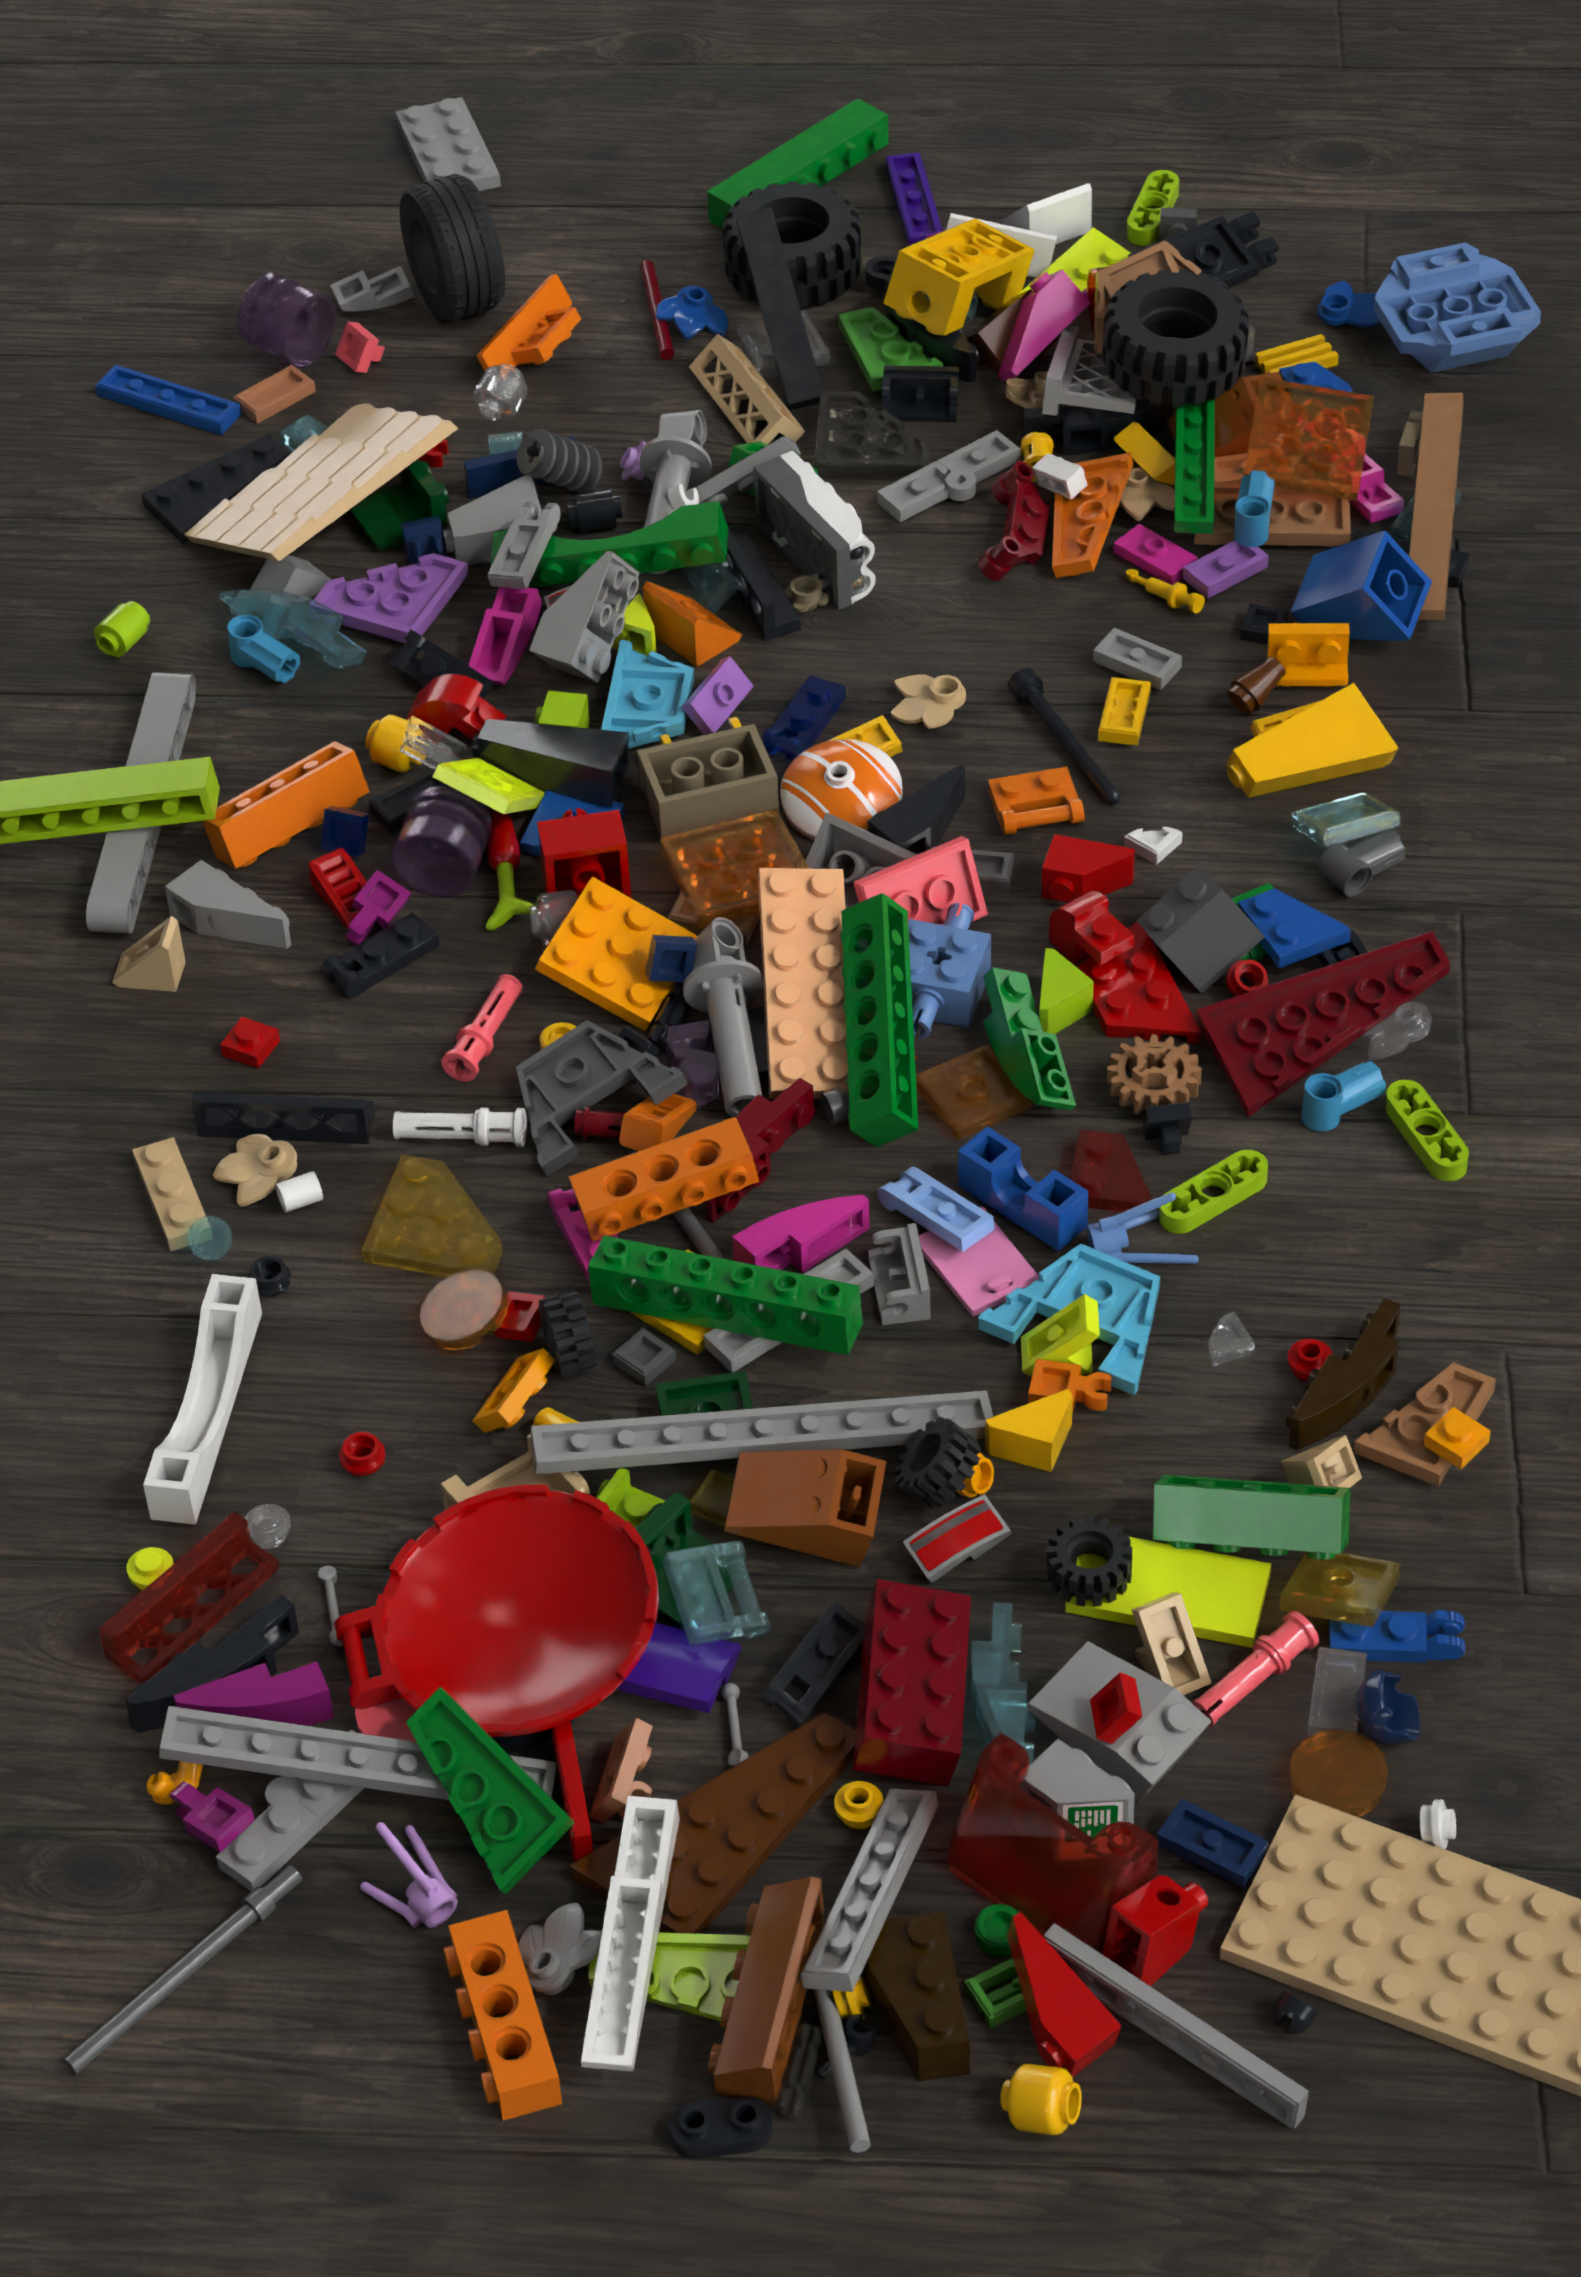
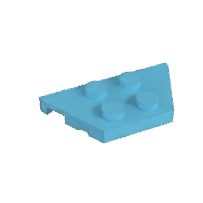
[601,640,694,748]

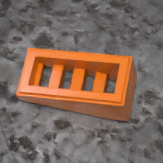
[619,1094,698,1151]

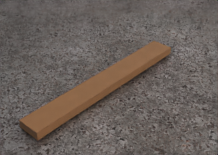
[1409,393,1464,620]

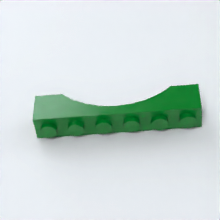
[490,501,728,588]

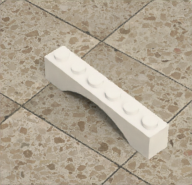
[143,1274,262,1525]

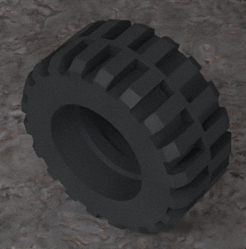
[723,181,862,310]
[1102,269,1250,407]

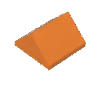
[643,581,742,667]

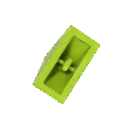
[1039,948,1094,1034]

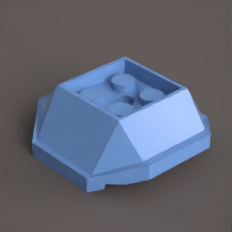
[1373,242,1541,373]

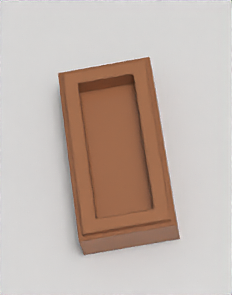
[233,365,316,424]

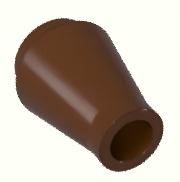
[1227,657,1286,715]

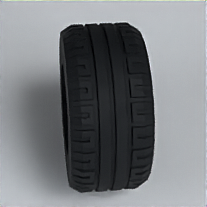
[399,173,505,322]

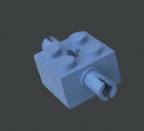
[908,903,991,1040]

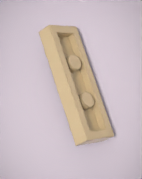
[132,1137,213,1251]

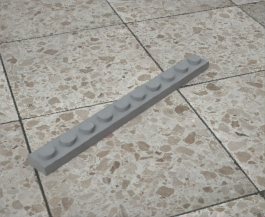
[530,1390,993,1474]

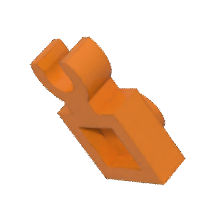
[1028,1359,1112,1412]

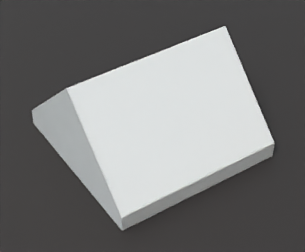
[1001,183,1092,244]

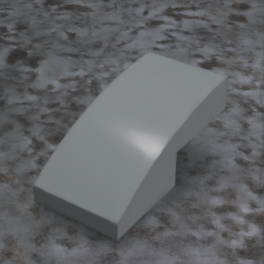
[330,266,415,312]

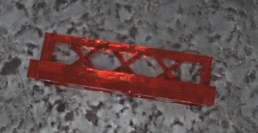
[99,1512,280,1683]

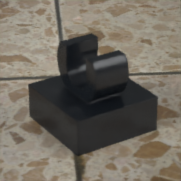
[1142,1102,1192,1155]

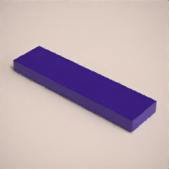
[885,152,943,246]

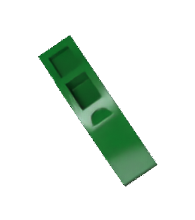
[983,967,1076,1110]

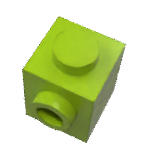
[535,691,590,728]

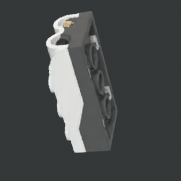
[753,450,876,610]

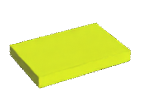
[433,758,545,814]

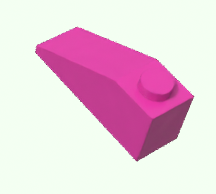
[998,269,1090,382]

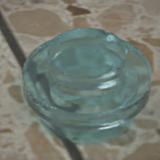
[187,1216,232,1260]

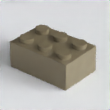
[637,724,779,839]

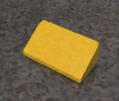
[1114,421,1175,485]

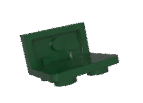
[349,458,449,550]
[635,1491,745,1629]

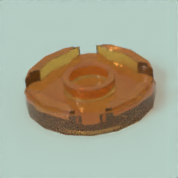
[420,1270,508,1350]
[1289,1729,1388,1817]

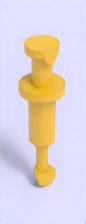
[1126,569,1205,614]

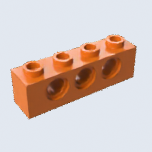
[569,1117,759,1242]
[443,1910,562,2121]

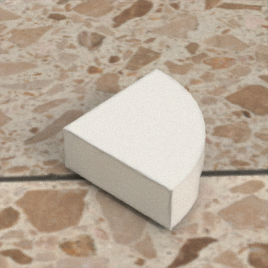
[1124,827,1182,865]

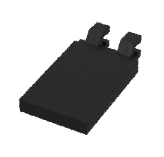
[1128,211,1279,287]

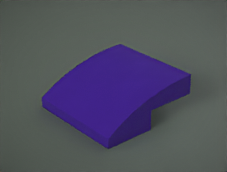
[618,1623,741,1713]

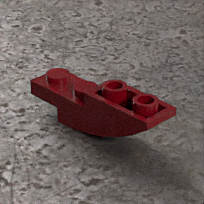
[705,1078,815,1223]

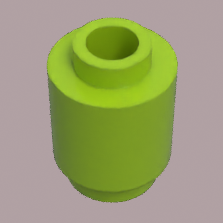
[94,601,150,657]

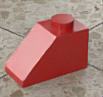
[1042,834,1135,902]

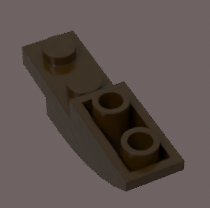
[1285,1298,1401,1450]

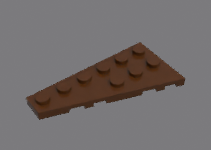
[570,1712,856,1934]

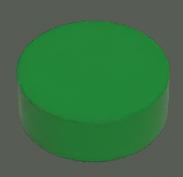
[975,1904,1019,1957]

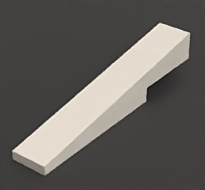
[581,1796,680,2072]

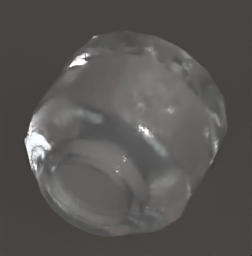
[473,364,528,421]
[529,890,579,946]

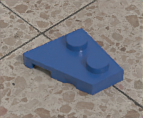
[1238,888,1351,968]

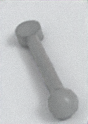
[318,1566,343,1647]
[721,1683,749,1767]

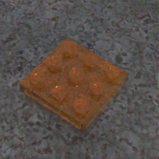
[1243,377,1374,501]
[660,809,809,928]

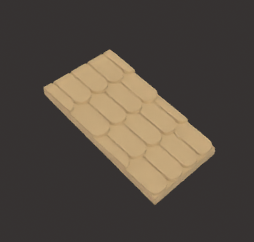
[184,404,458,561]

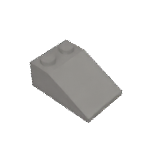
[1026,1641,1211,1807]

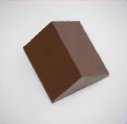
[965,289,1062,372]

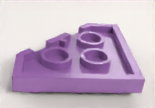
[310,553,469,643]

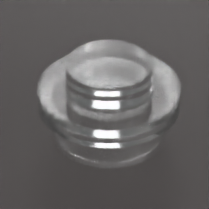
[244,1504,291,1548]

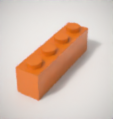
[202,741,370,869]

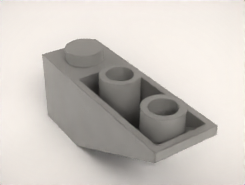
[165,860,292,949]

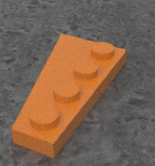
[1052,453,1134,578]

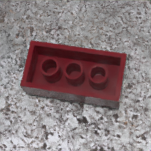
[853,1579,971,1787]

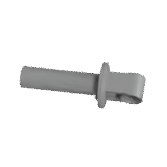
[640,410,712,574]
[683,917,763,1117]

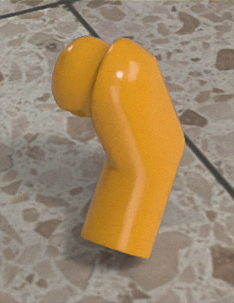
[146,1761,203,1805]

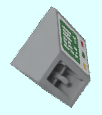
[1019,1739,1135,1860]

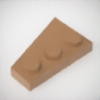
[1353,1363,1496,1487]

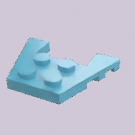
[978,1244,1160,1395]

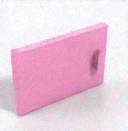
[919,1207,1039,1317]

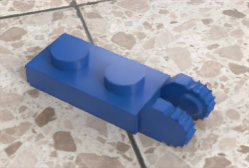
[1329,1609,1466,1663]

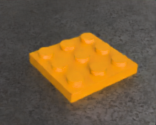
[535,877,697,1032]

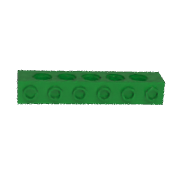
[840,893,919,1147]
[588,1235,863,1355]

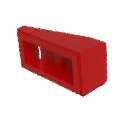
[308,848,367,931]

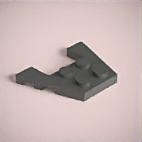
[516,1020,688,1177]

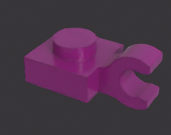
[345,870,411,946]
[169,1781,255,1853]

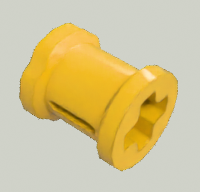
[1020,432,1054,482]

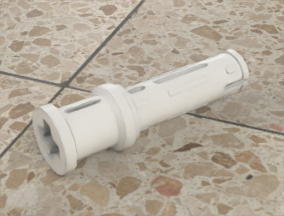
[393,1107,527,1147]

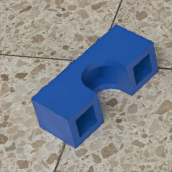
[958,1126,1088,1252]

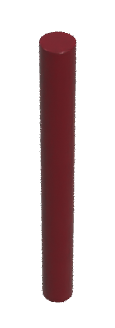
[640,260,674,360]

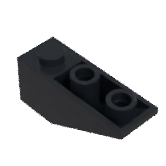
[867,764,965,855]

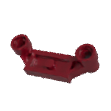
[978,461,1050,581]

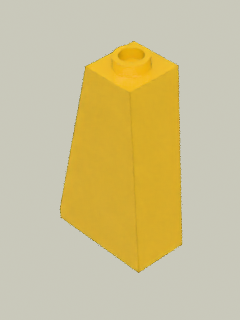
[1226,683,1399,798]

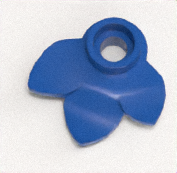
[1317,281,1381,327]
[656,286,728,340]

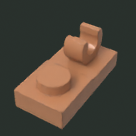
[589,1718,653,1824]

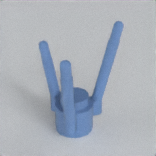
[1086,1192,1199,1264]

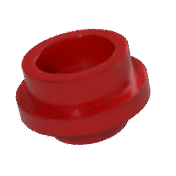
[1226,960,1268,997]
[1287,1339,1333,1382]
[339,1432,386,1476]

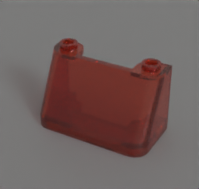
[948,1732,1158,1954]

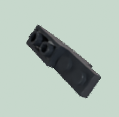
[884,276,980,383]
[1023,398,1174,456]
[125,1594,299,1732]

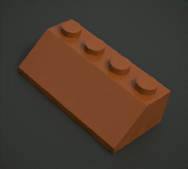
[708,1877,825,2107]

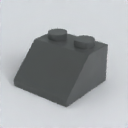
[1136,864,1265,993]

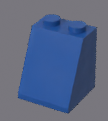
[1291,530,1432,641]

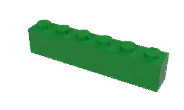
[707,98,889,229]

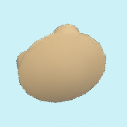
[1005,371,1073,409]

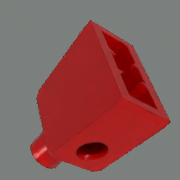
[1102,1875,1208,1987]

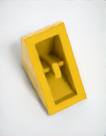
[985,1389,1073,1472]

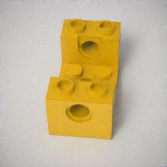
[883,218,1035,336]

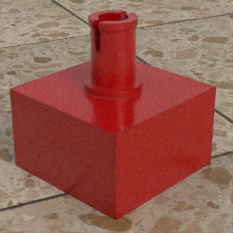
[537,808,631,916]

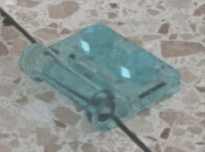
[663,1541,771,1645]

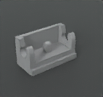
[868,1223,931,1325]

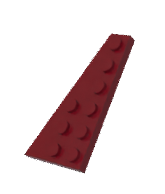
[1196,931,1450,1118]

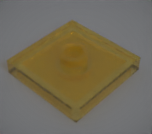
[1280,1551,1400,1627]

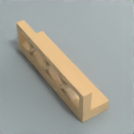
[689,334,805,445]

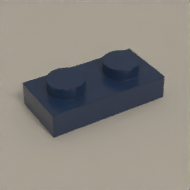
[1156,1798,1269,1888]

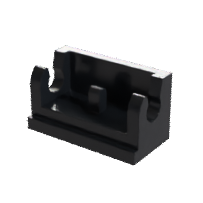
[882,365,959,422]

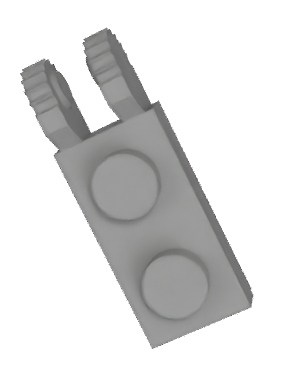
[488,501,561,589]

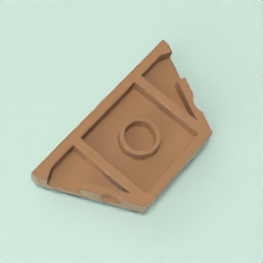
[1094,240,1202,356]

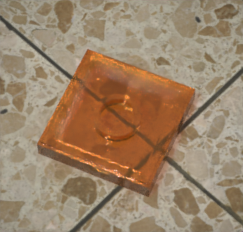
[916,1043,1033,1140]

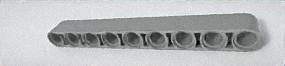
[86,672,196,934]

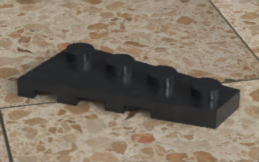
[141,433,290,544]

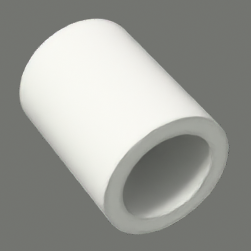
[275,1171,323,1213]

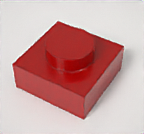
[220,1017,280,1069]
[489,1291,546,1342]
[1090,1672,1143,1744]

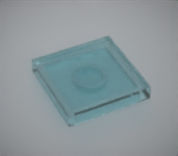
[1291,792,1401,847]

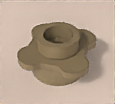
[784,575,829,613]

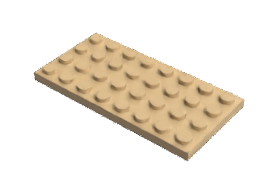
[1220,1794,1581,2097]

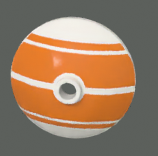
[781,739,903,840]

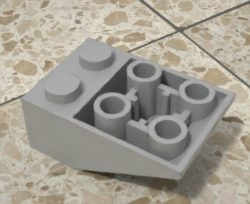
[529,551,640,683]

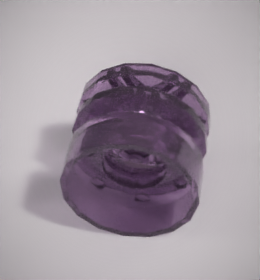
[237,272,336,367]
[391,786,492,897]

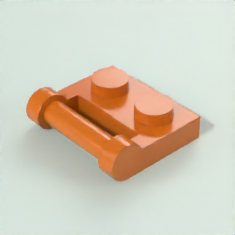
[988,767,1085,836]

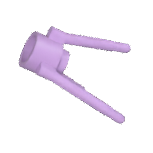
[360,1822,458,1928]

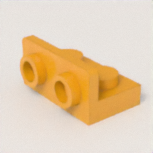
[1267,623,1350,687]

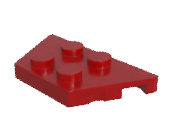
[1077,922,1201,1044]

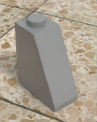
[443,475,542,565]

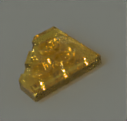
[361,1154,503,1285]

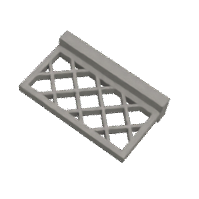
[1042,325,1138,416]

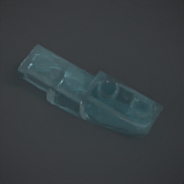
[219,589,367,668]
[972,1603,1036,1791]

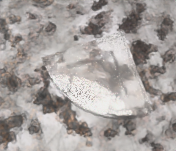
[1208,1311,1254,1367]

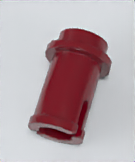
[575,1106,626,1140]

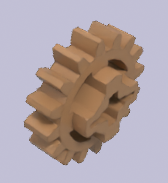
[1107,1034,1201,1114]

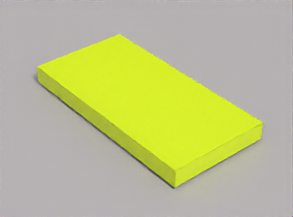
[1065,1537,1271,1648]

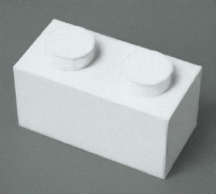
[1032,453,1087,499]

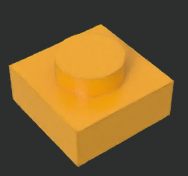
[1424,1407,1491,1470]

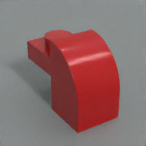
[406,674,506,742]
[1049,891,1134,965]

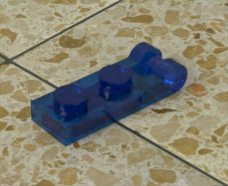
[761,675,846,761]

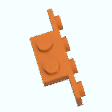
[477,274,581,385]

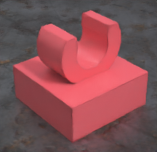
[335,322,385,373]

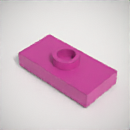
[1114,524,1198,585]

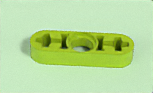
[1127,170,1179,246]
[1385,1080,1469,1181]
[1159,1150,1268,1234]

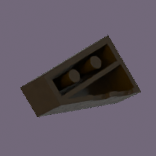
[860,1911,970,2081]

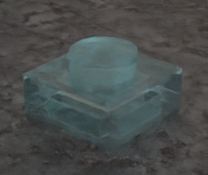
[280,414,328,451]

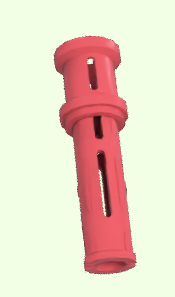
[441,974,523,1082]
[1192,1611,1319,1727]

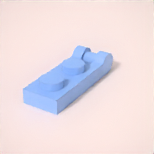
[877,1166,995,1252]

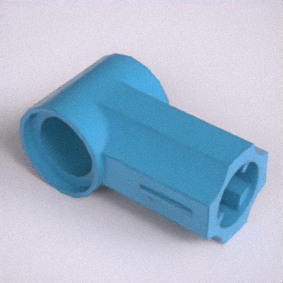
[1234,470,1275,547]
[227,615,300,684]
[1301,1061,1386,1132]

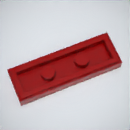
[551,1721,593,1862]

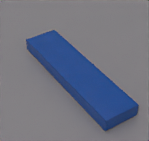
[95,365,241,436]

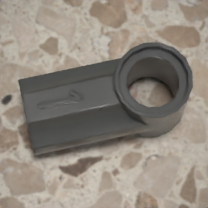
[1318,828,1406,897]

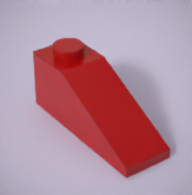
[1007,1911,1122,2078]

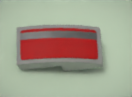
[903,1494,1012,1583]

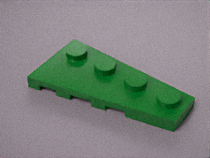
[406,1687,575,1894]

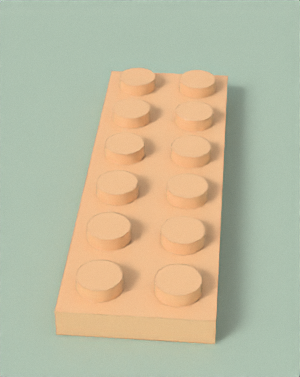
[758,868,849,1099]

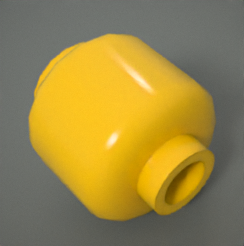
[365,715,428,773]
[1001,2064,1082,2135]

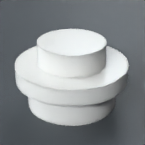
[1420,1799,1456,1849]

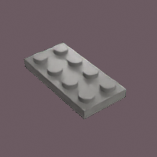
[395,97,501,191]

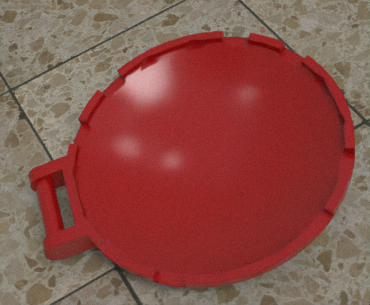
[334,1484,659,1737]

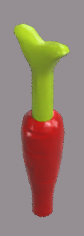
[486,809,535,931]

